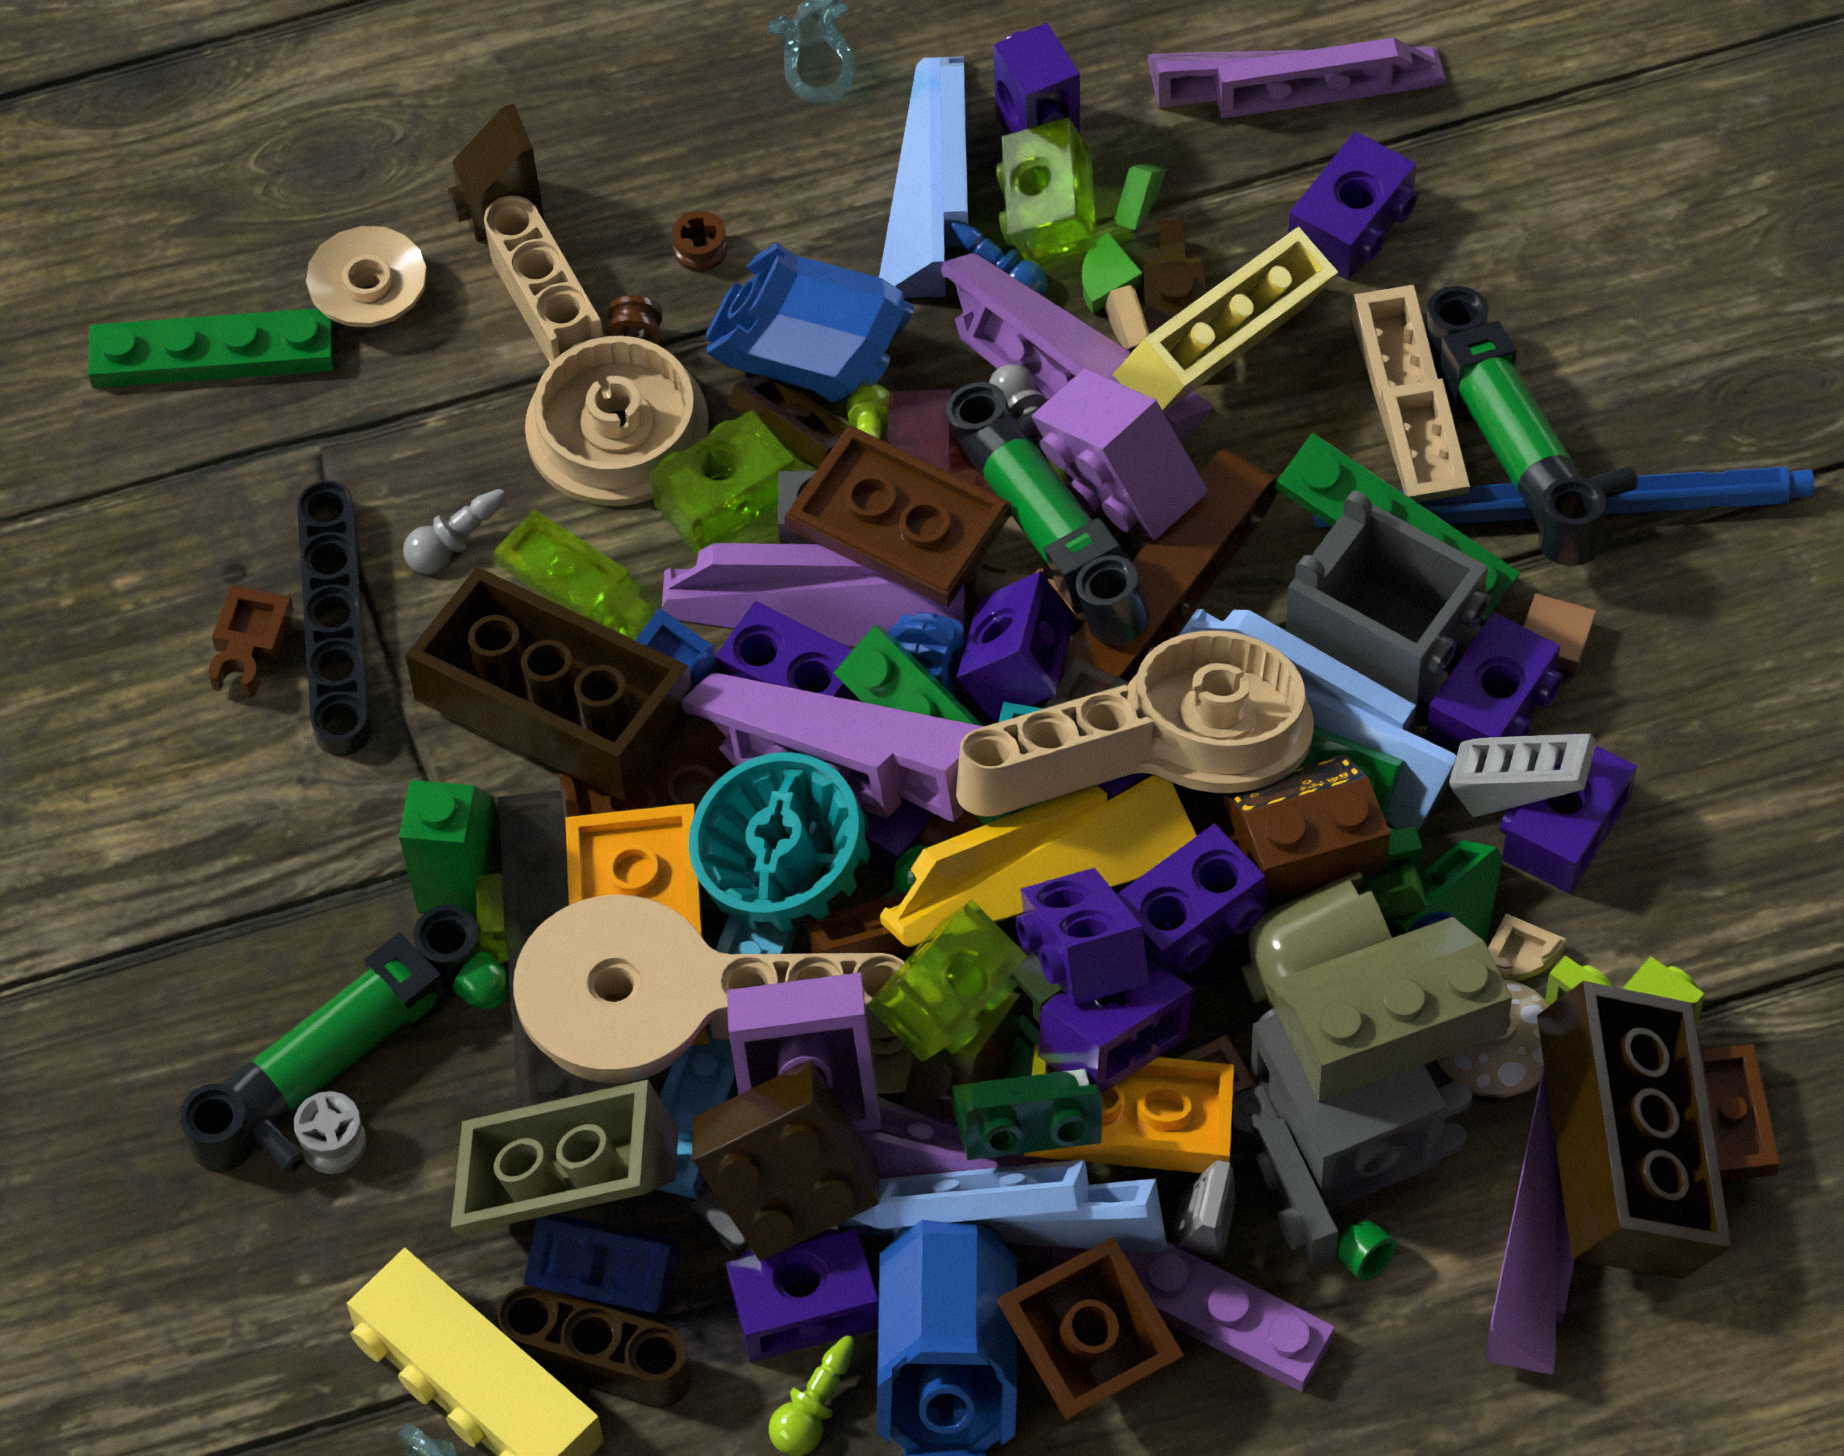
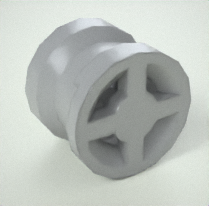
[294,1091,367,1174]

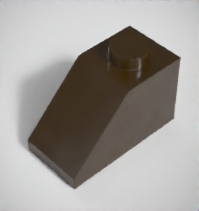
[447,104,545,242]
[902,979,1026,1120]

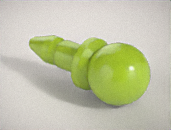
[846,384,895,439]
[768,1336,855,1456]

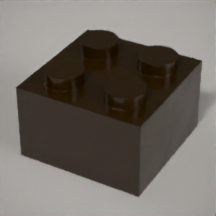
[692,1059,880,1262]

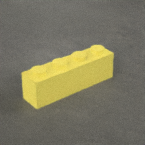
[1112,226,1338,412]
[347,1248,604,1456]

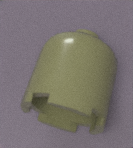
[1240,871,1392,1009]

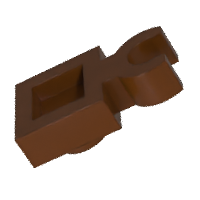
[208,585,294,697]

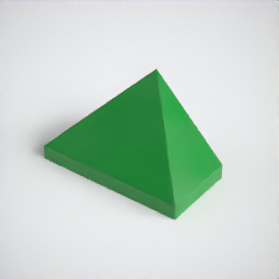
[1384,840,1503,944]

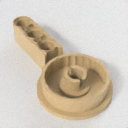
[484,195,709,506]
[956,630,1314,817]
[513,895,913,1084]

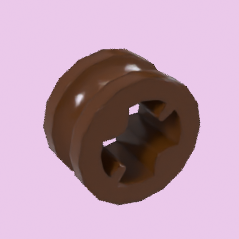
[671,210,727,272]
[606,295,663,344]

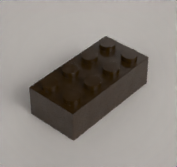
[405,567,693,802]
[1537,981,1732,1279]

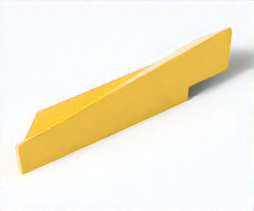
[880,774,1197,947]

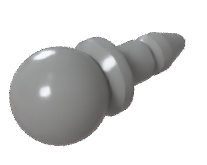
[989,364,1045,451]
[403,489,505,575]

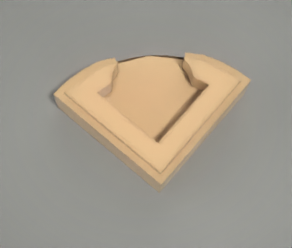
[1104,285,1150,349]
[1488,913,1566,981]

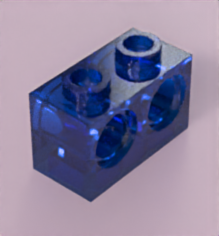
[523,1214,681,1314]

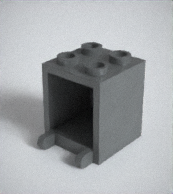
[1286,491,1491,724]
[1250,1008,1472,1212]

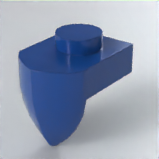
[635,608,717,690]

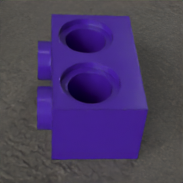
[714,600,858,701]
[1117,823,1267,975]
[1016,867,1149,1005]

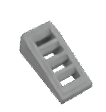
[1450,734,1597,817]
[1171,1160,1236,1263]

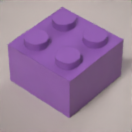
[1031,368,1208,540]
[727,972,882,1132]

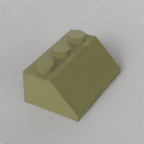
[1266,917,1512,1102]
[451,1080,679,1235]

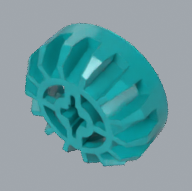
[689,752,871,931]

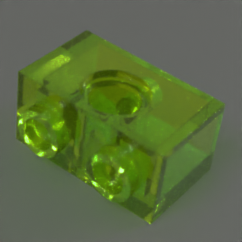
[996,118,1097,264]
[650,410,796,556]
[866,899,1027,1062]

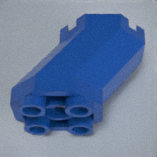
[706,242,914,403]
[877,1220,1017,1456]

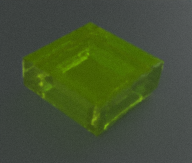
[476,874,510,962]

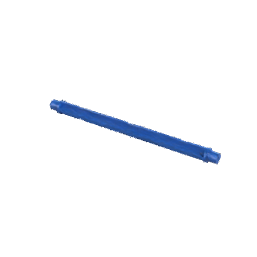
[1313,466,1814,528]

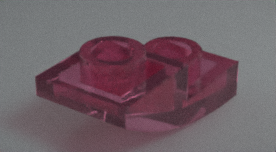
[888,389,954,474]

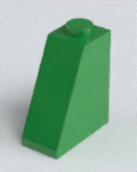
[399,780,501,918]

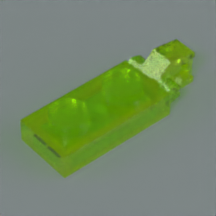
[494,509,654,640]

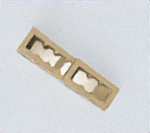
[1351,285,1470,502]

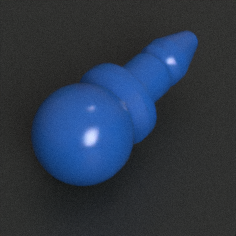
[950,221,1047,297]

